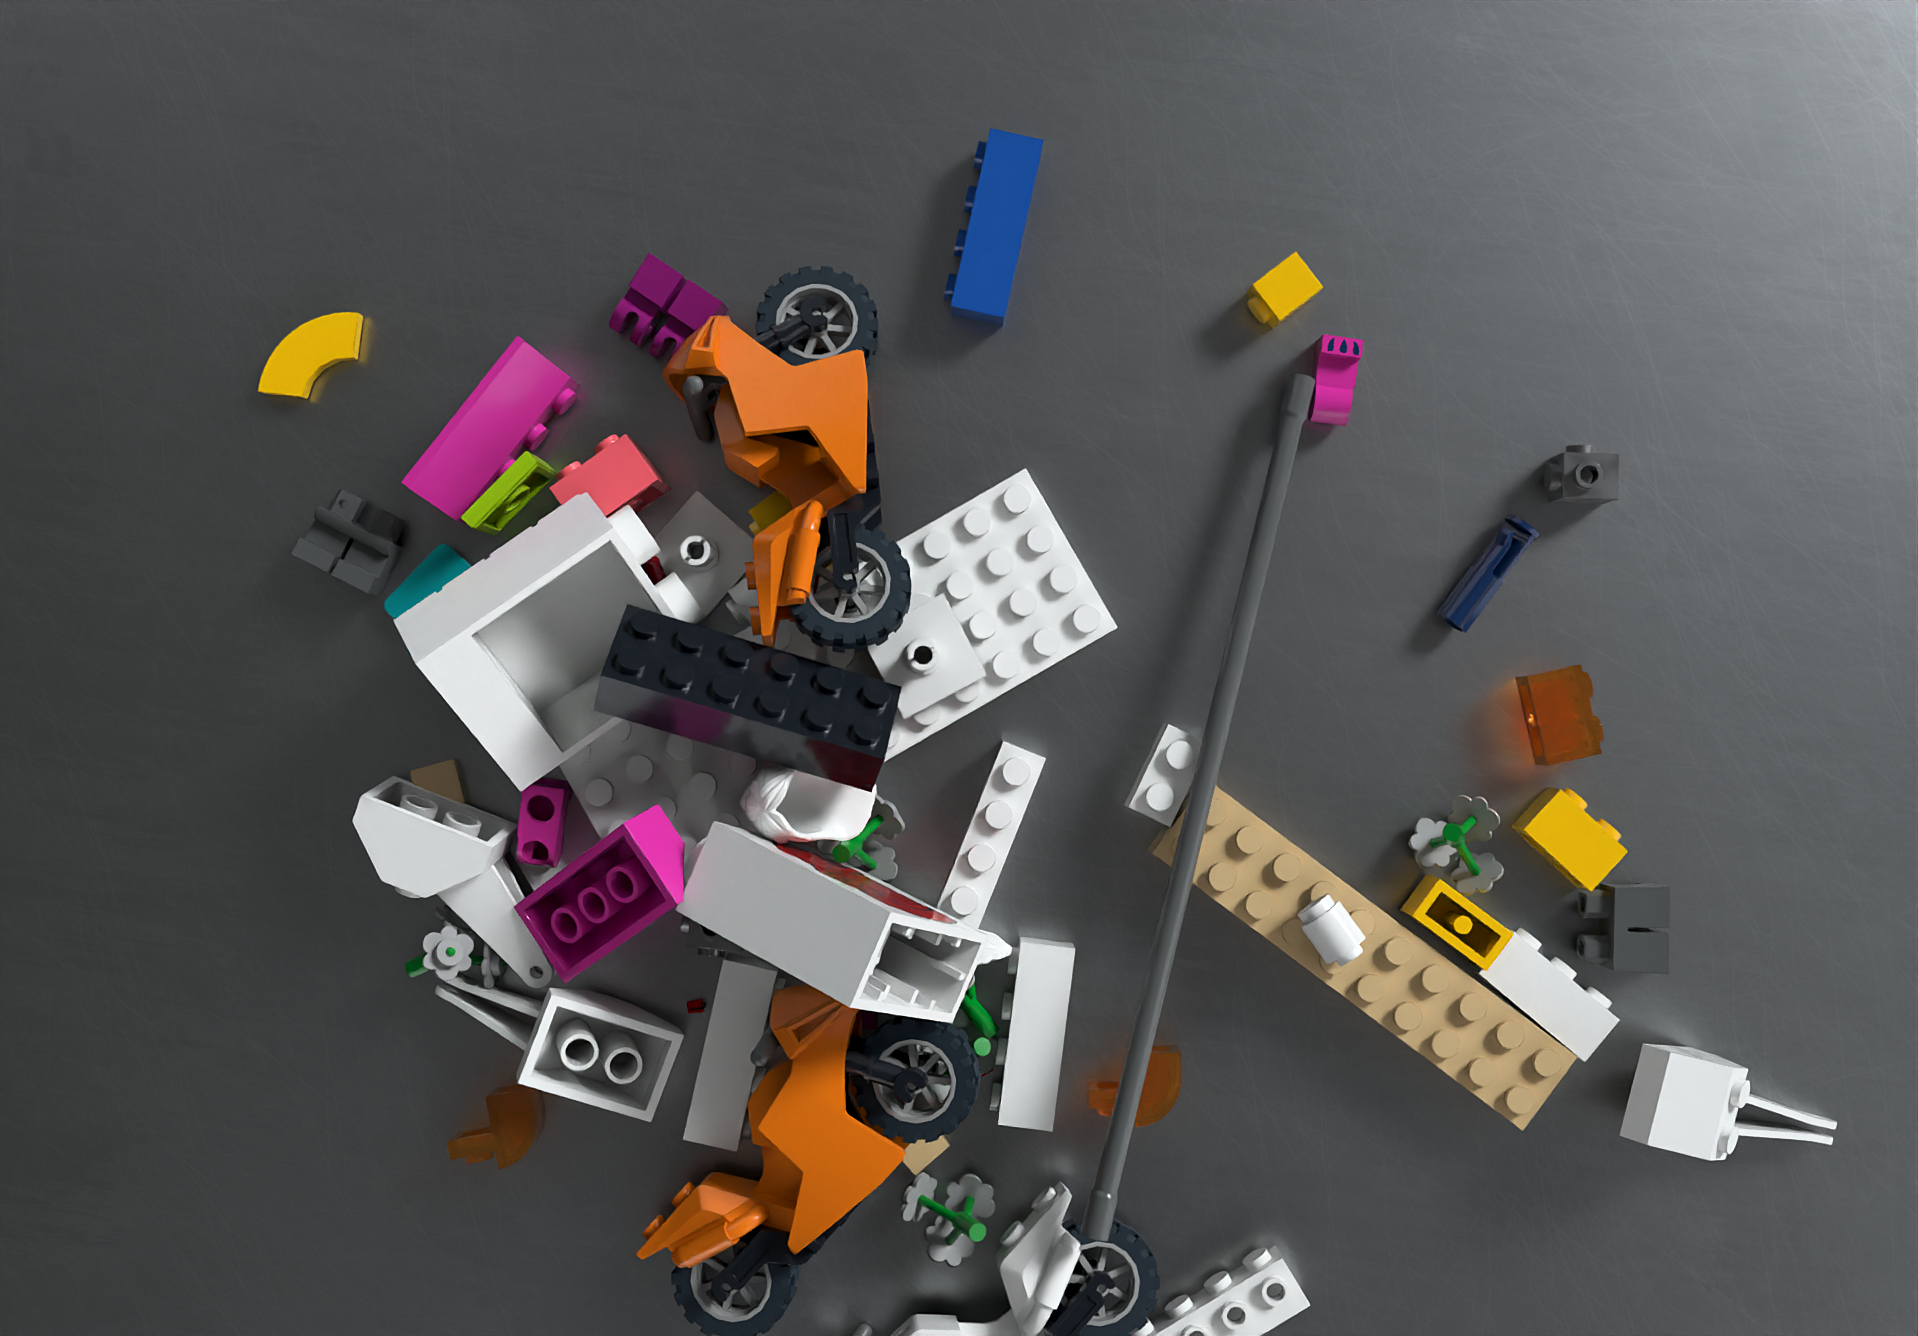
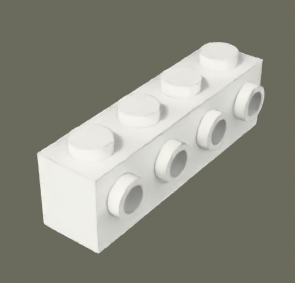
[1130,1246,1311,1336]

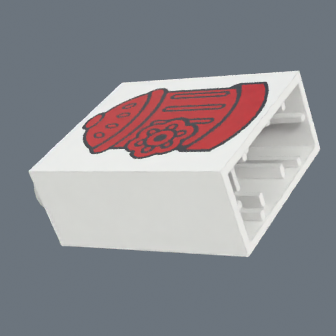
[676,821,990,1023]

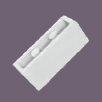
[1467,928,1620,1062]

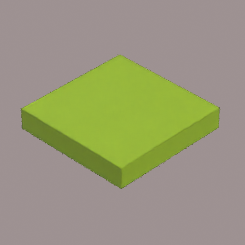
[460,451,556,536]

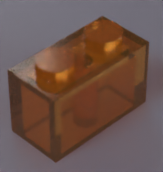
[1515,664,1604,766]

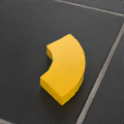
[258,312,363,399]

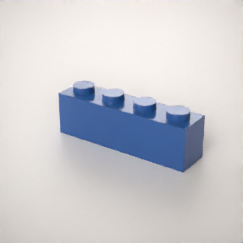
[944,128,1044,326]

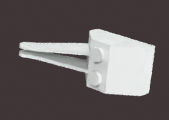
[352,776,557,988]
[435,972,684,1122]
[1619,1043,1837,1161]

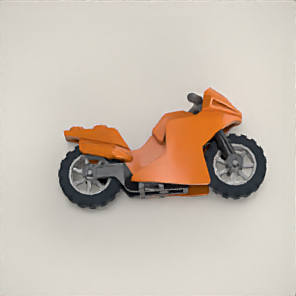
[662,266,912,653]
[636,985,982,1336]

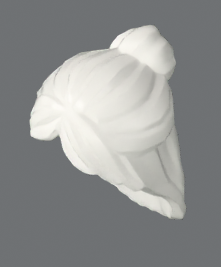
[739,764,877,844]

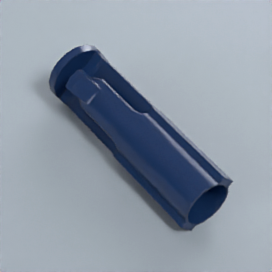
[1436,514,1539,633]

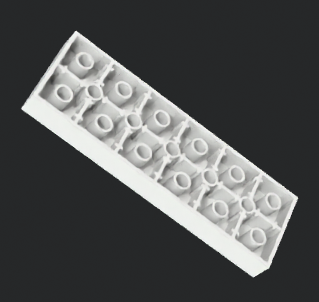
[559,468,1118,870]

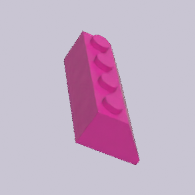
[401,335,579,525]
[514,804,685,984]

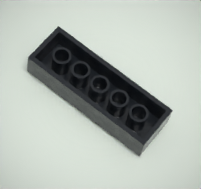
[594,604,902,792]

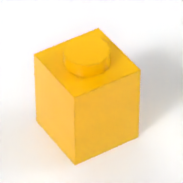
[1246,251,1323,329]

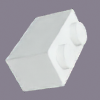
[1124,724,1202,827]

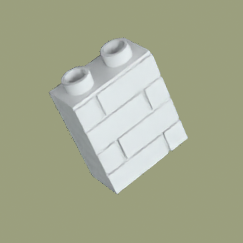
[393,492,706,792]

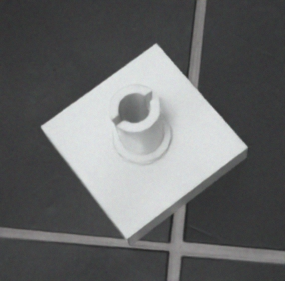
[654,491,754,618]
[868,593,987,719]

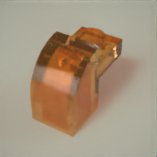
[1086,1045,1181,1127]
[447,1084,546,1170]

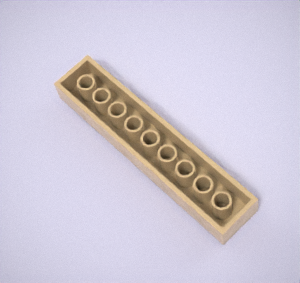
[1148,786,1578,1131]

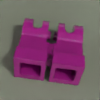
[609,253,729,362]

